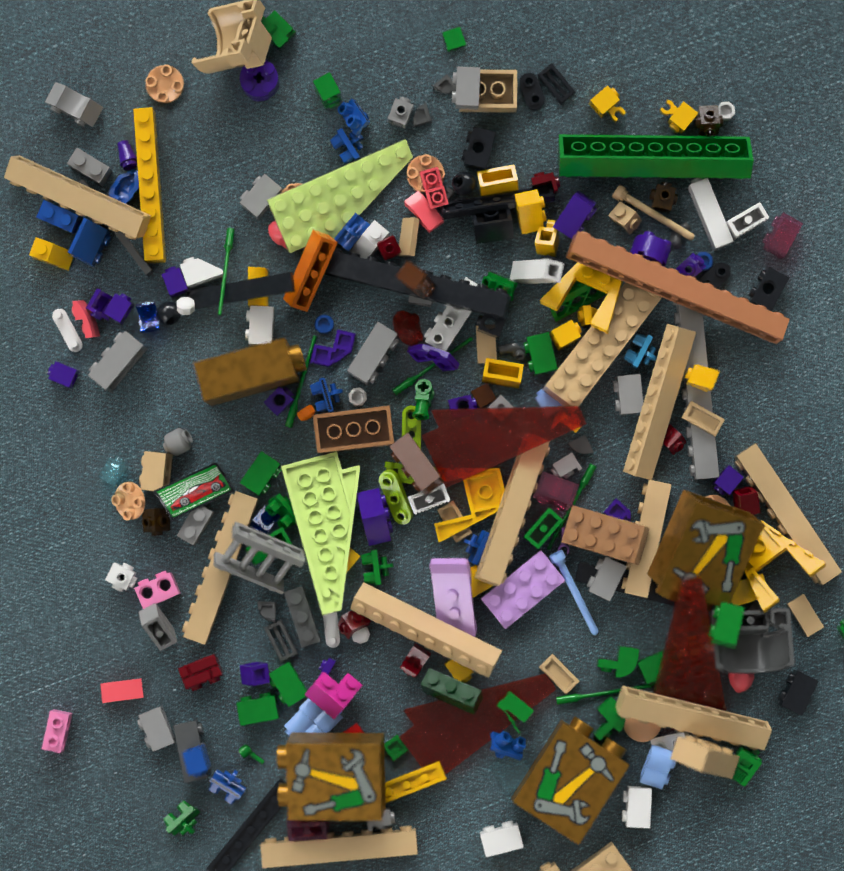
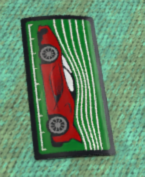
[154,463,234,520]

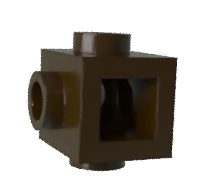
[695,105,723,136]
[649,182,678,213]
[142,508,171,536]

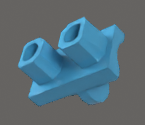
[623,333,657,369]

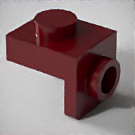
[530,172,560,194]
[377,235,402,260]
[663,424,686,455]
[338,610,371,639]
[400,643,431,678]

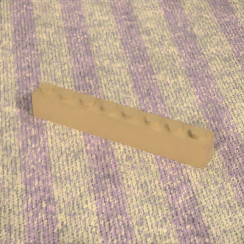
[4,156,151,240]
[623,324,696,480]
[474,433,550,586]
[734,444,842,585]
[182,491,259,645]
[350,582,502,678]
[615,686,772,750]
[261,826,418,868]

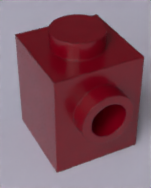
[732,486,760,515]

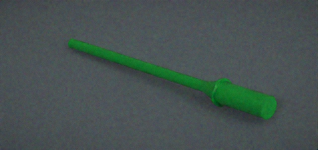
[218,228,235,316]
[285,335,317,428]
[392,337,473,396]
[547,463,597,550]
[556,684,651,705]

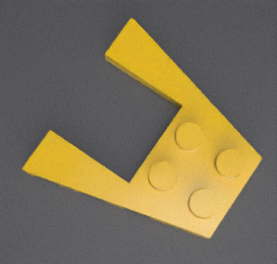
[540,262,623,334]
[434,467,505,543]
[744,520,826,613]

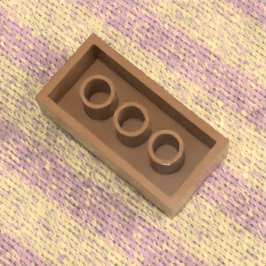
[313,405,394,454]
[561,505,650,566]

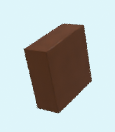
[471,382,496,408]

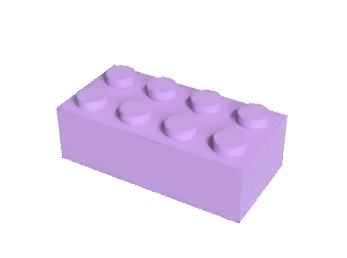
[480,550,565,629]

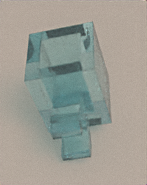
[98,456,128,487]

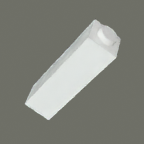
[688,178,733,251]
[510,259,564,284]

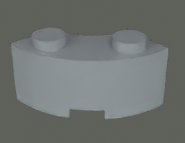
[45,82,103,127]

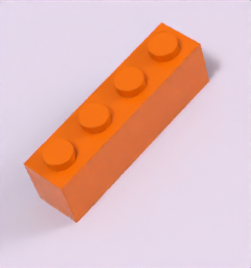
[283,230,338,312]

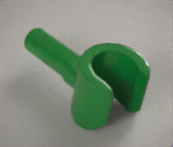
[239,745,265,765]

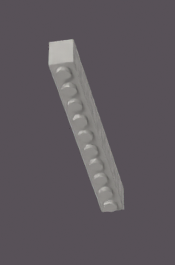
[673,302,719,480]

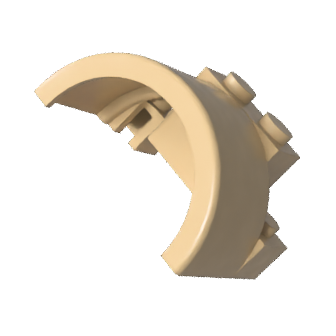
[191,0,272,74]

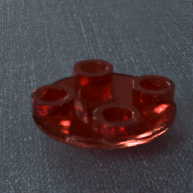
[393,310,423,346]

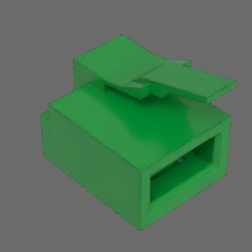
[261,10,296,51]
[497,691,534,734]
[732,745,762,787]

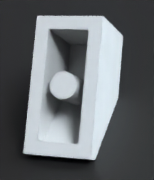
[350,220,389,259]
[180,257,223,288]

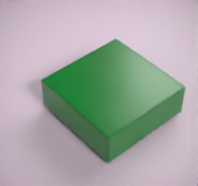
[442,27,466,52]
[385,734,409,762]

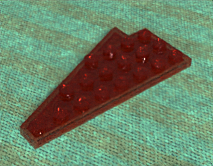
[421,406,587,488]
[653,576,726,730]
[399,673,556,775]

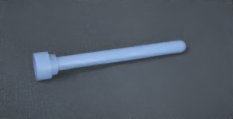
[549,550,599,635]

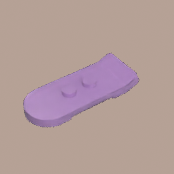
[429,558,477,637]

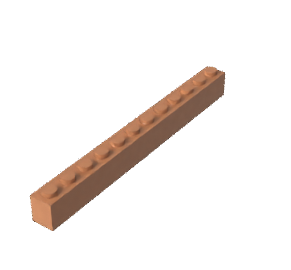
[566,231,789,344]

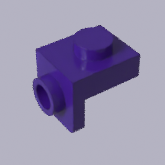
[86,288,113,321]
[318,657,336,678]

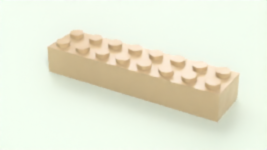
[542,282,662,413]

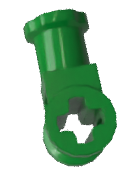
[412,379,435,420]

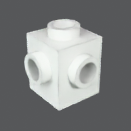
[105,563,137,592]

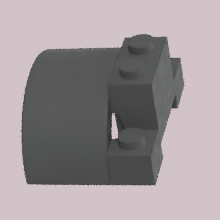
[710,608,795,674]

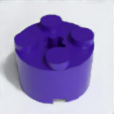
[240,60,279,101]
[630,231,671,267]

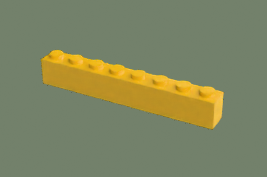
[133,107,166,264]

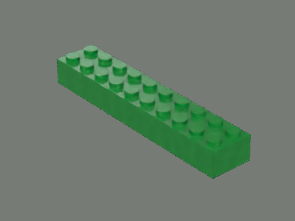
[558,134,754,179]

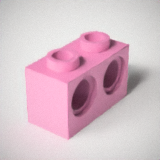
[134,571,181,609]
[42,709,73,753]

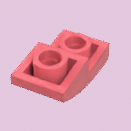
[419,167,449,209]
[404,191,444,233]
[72,300,100,338]
[100,679,143,703]

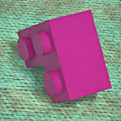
[304,672,362,719]

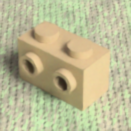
[139,451,173,491]

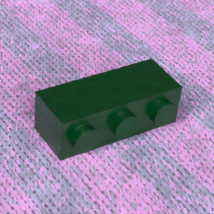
[421,668,483,715]

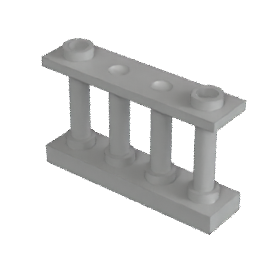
[214,522,305,594]

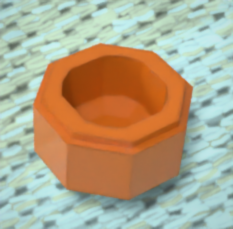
[297,405,316,421]

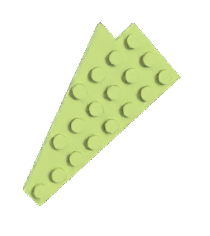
[267,139,413,253]
[281,451,360,616]

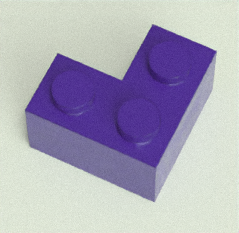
[553,191,597,239]
[357,488,393,546]

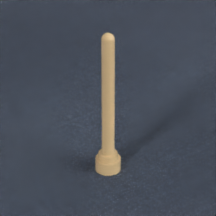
[612,185,694,240]

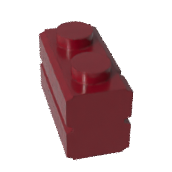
[178,653,224,692]

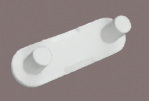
[52,309,83,352]
[323,612,340,648]

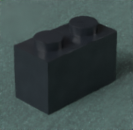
[778,670,819,716]

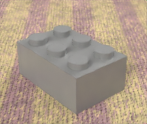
[347,322,399,386]
[88,331,147,393]

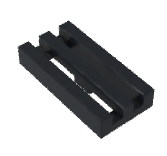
[537,63,576,105]

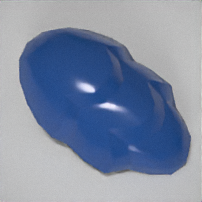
[109,169,139,204]

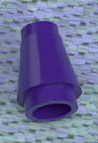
[117,140,137,170]

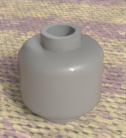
[163,428,193,456]

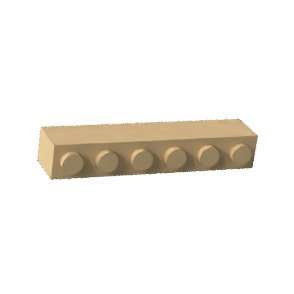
[621,480,672,598]

